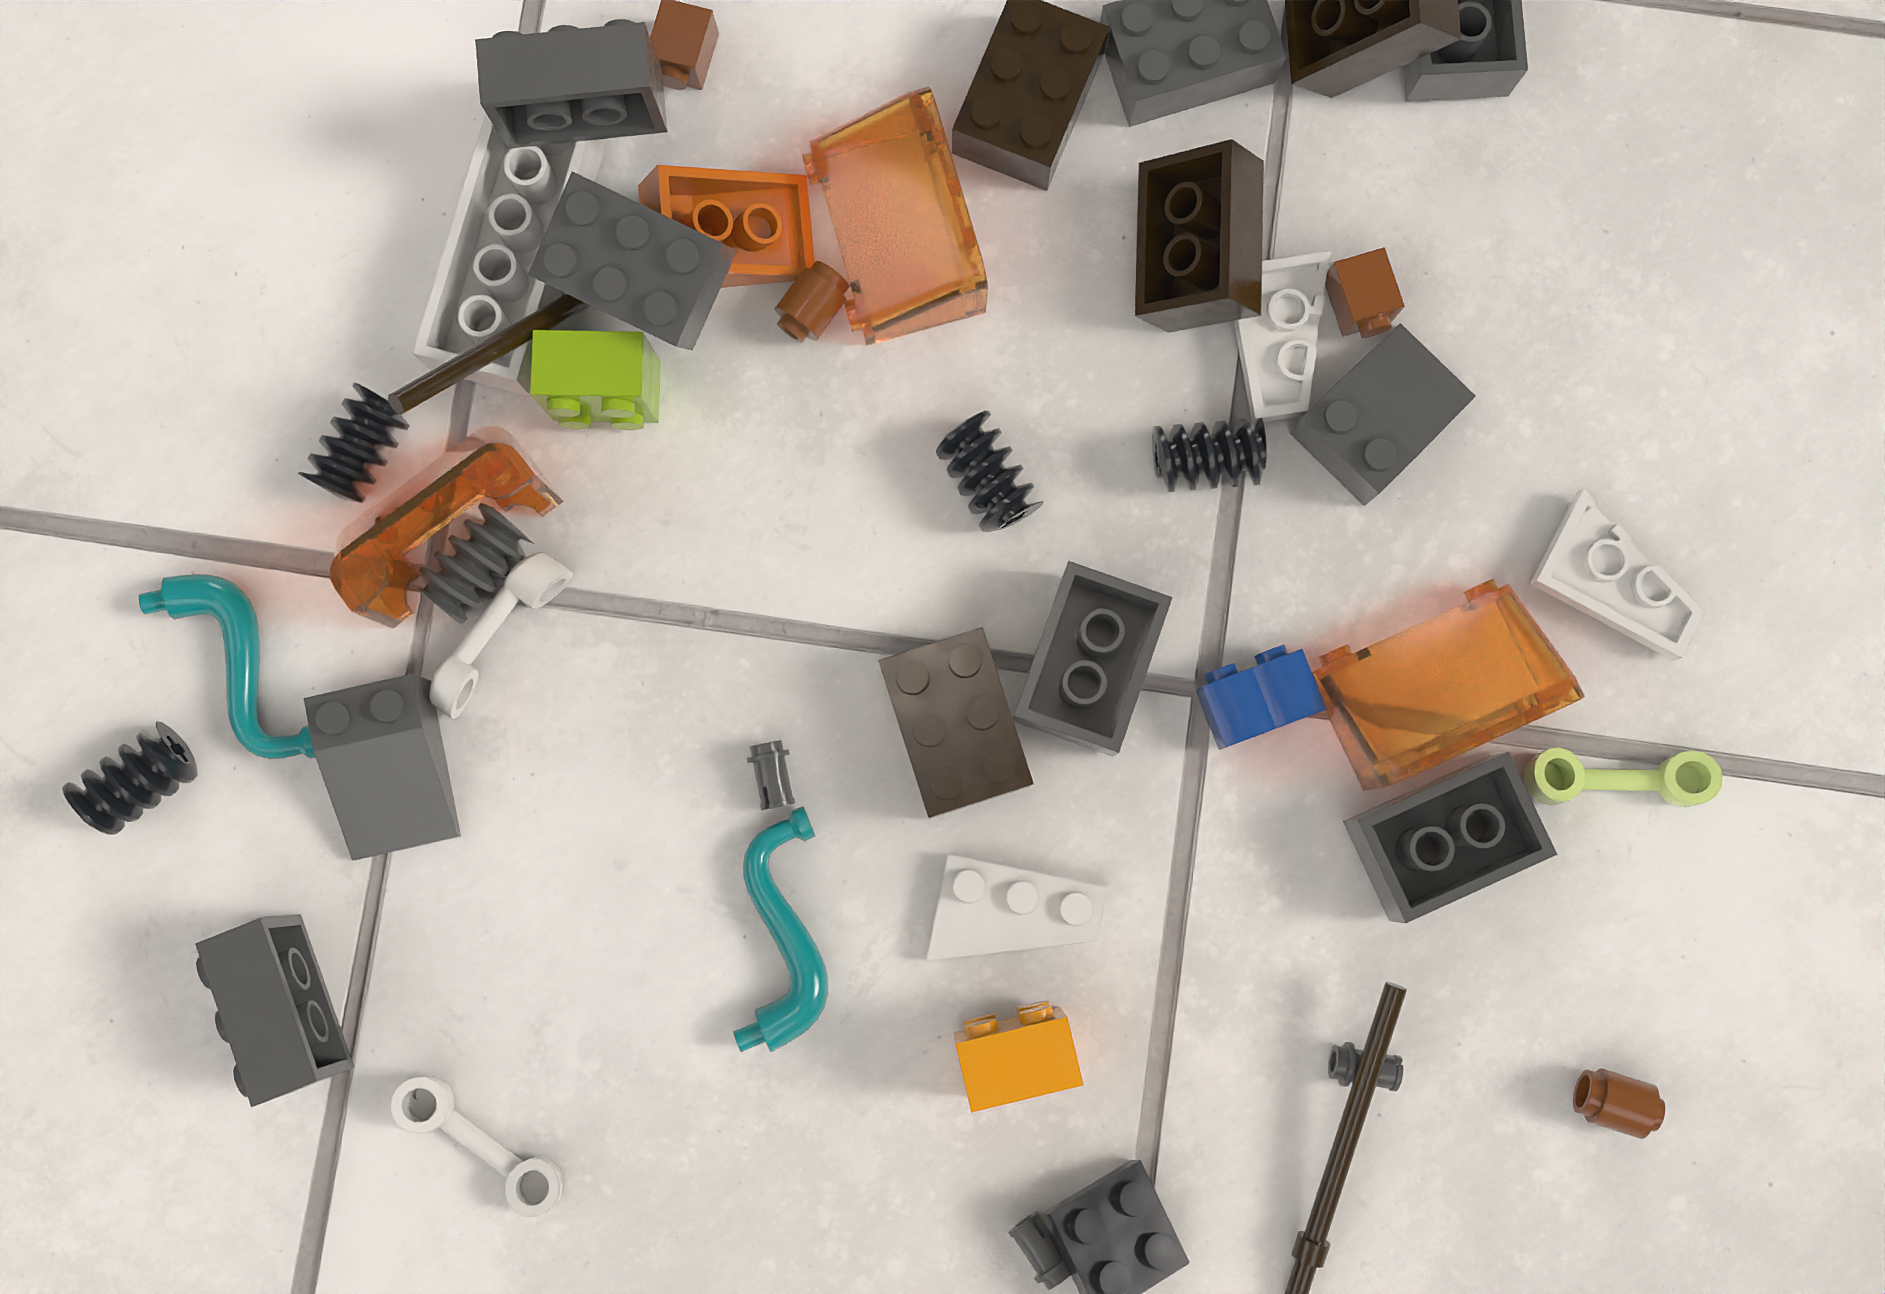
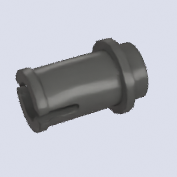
[747,740,795,810]
[1328,1042,1404,1092]
[1008,1211,1071,1290]

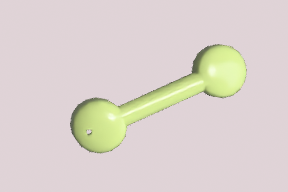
[1524,747,1723,808]

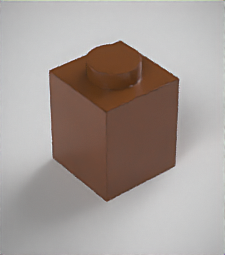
[650,0,719,90]
[1325,247,1405,338]

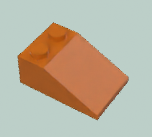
[638,165,815,288]

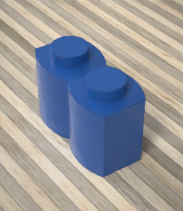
[1195,644,1327,750]

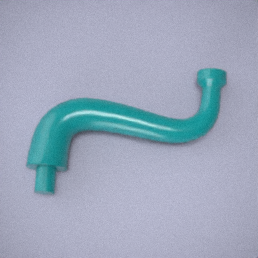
[139,574,315,759]
[733,806,828,1052]

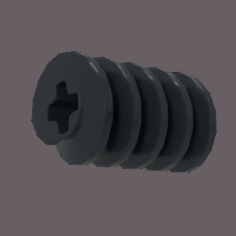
[298,382,410,503]
[936,410,1043,532]
[1152,417,1267,492]
[62,721,198,835]

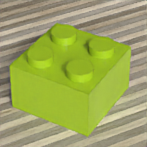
[530,330,661,430]

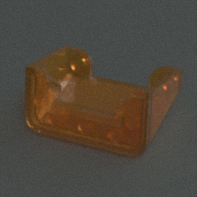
[802,86,988,346]
[330,426,564,629]
[1312,578,1585,791]

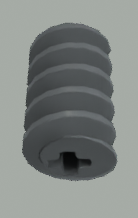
[418,502,535,625]

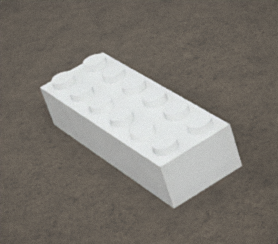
[412,113,608,397]

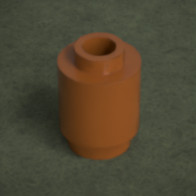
[774,261,850,343]
[1573,1068,1665,1139]

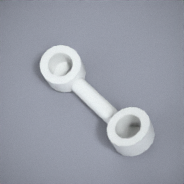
[429,552,574,719]
[390,1076,563,1217]

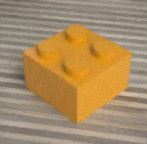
[954,1001,1084,1113]

